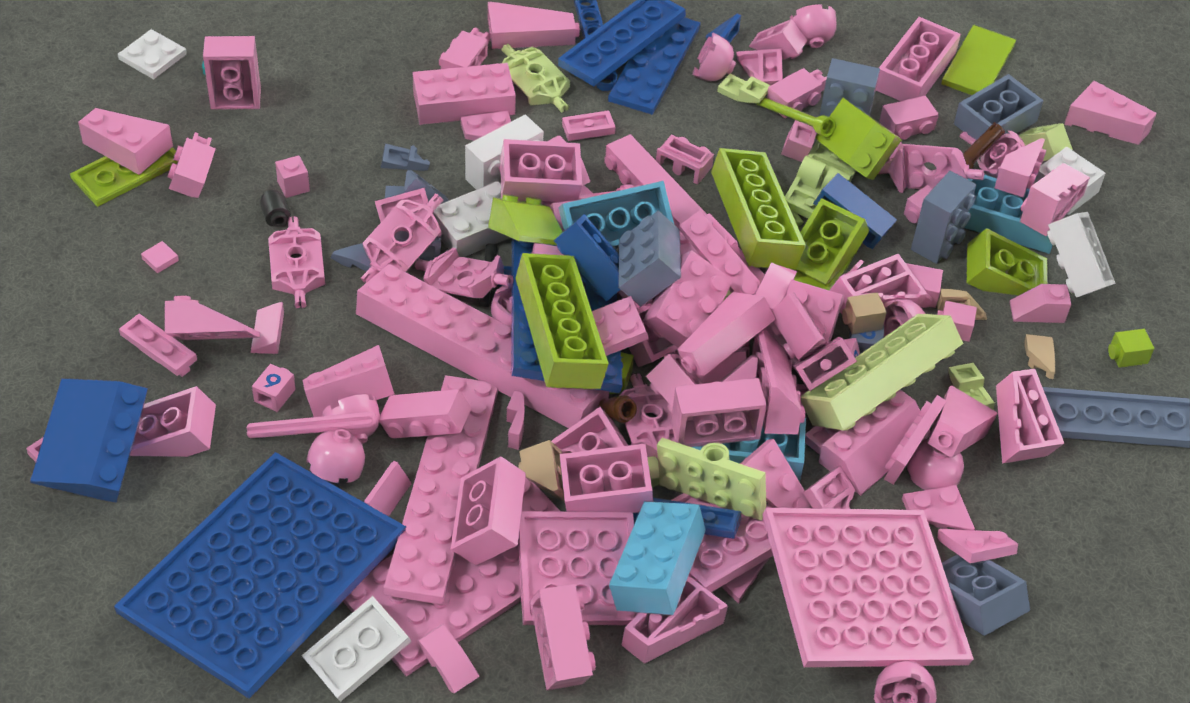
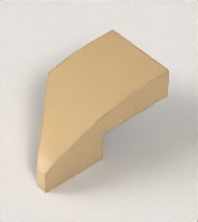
[936,289,987,320]
[1025,334,1055,379]

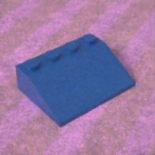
[30,379,148,502]

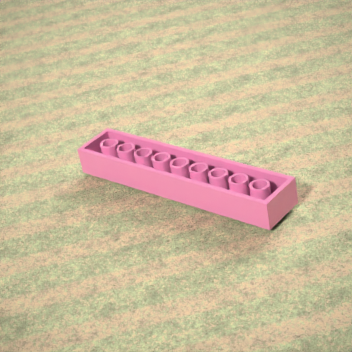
[356,264,609,428]

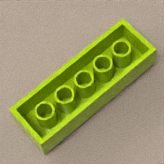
[711,148,806,270]
[516,253,609,389]

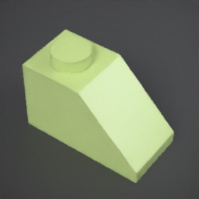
[1019,123,1073,161]

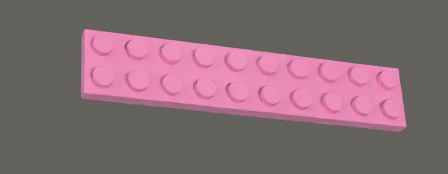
[384,375,498,605]

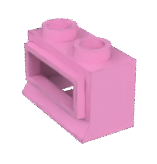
[656,135,714,185]

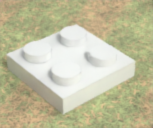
[118,29,187,79]

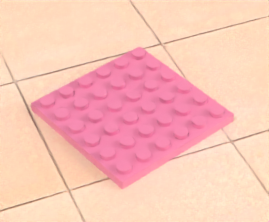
[762,508,973,667]

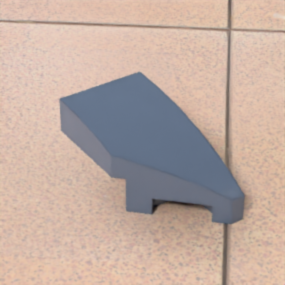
[381,144,430,171]
[330,243,371,272]

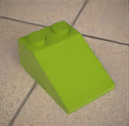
[815,98,902,180]
[488,194,562,245]
[794,198,870,286]
[967,228,1048,296]

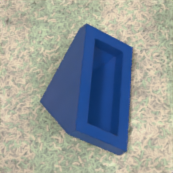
[706,14,741,43]

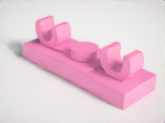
[119,314,197,377]

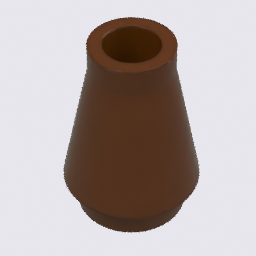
[598,395,637,423]

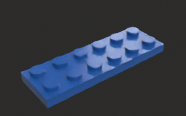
[558,0,686,86]
[608,18,700,115]

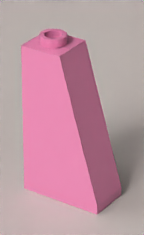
[488,2,580,49]
[677,292,776,376]
[928,385,998,458]

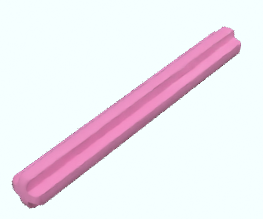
[247,412,377,438]

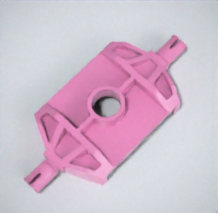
[879,144,984,193]
[360,194,443,283]
[268,216,325,308]
[415,248,513,298]
[619,374,676,458]

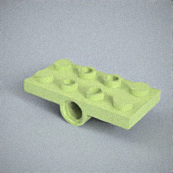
[785,140,856,219]
[657,438,766,521]

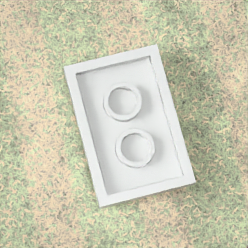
[302,596,412,702]

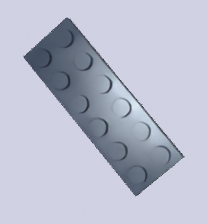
[1042,387,1190,448]

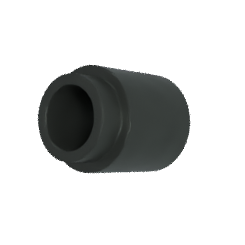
[260,190,291,227]

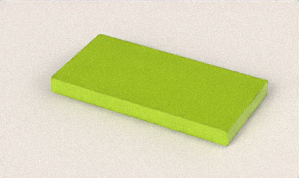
[941,25,1016,95]
[70,147,178,207]

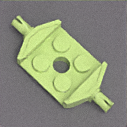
[502,44,570,113]

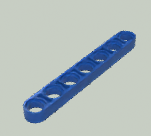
[574,0,617,91]

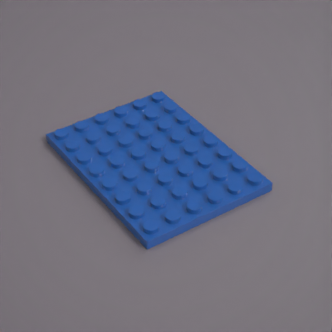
[114,452,406,699]

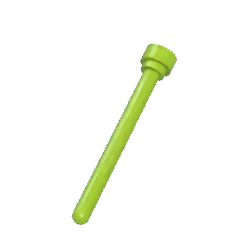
[755,97,836,137]

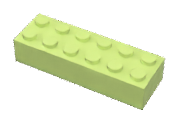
[801,314,963,431]

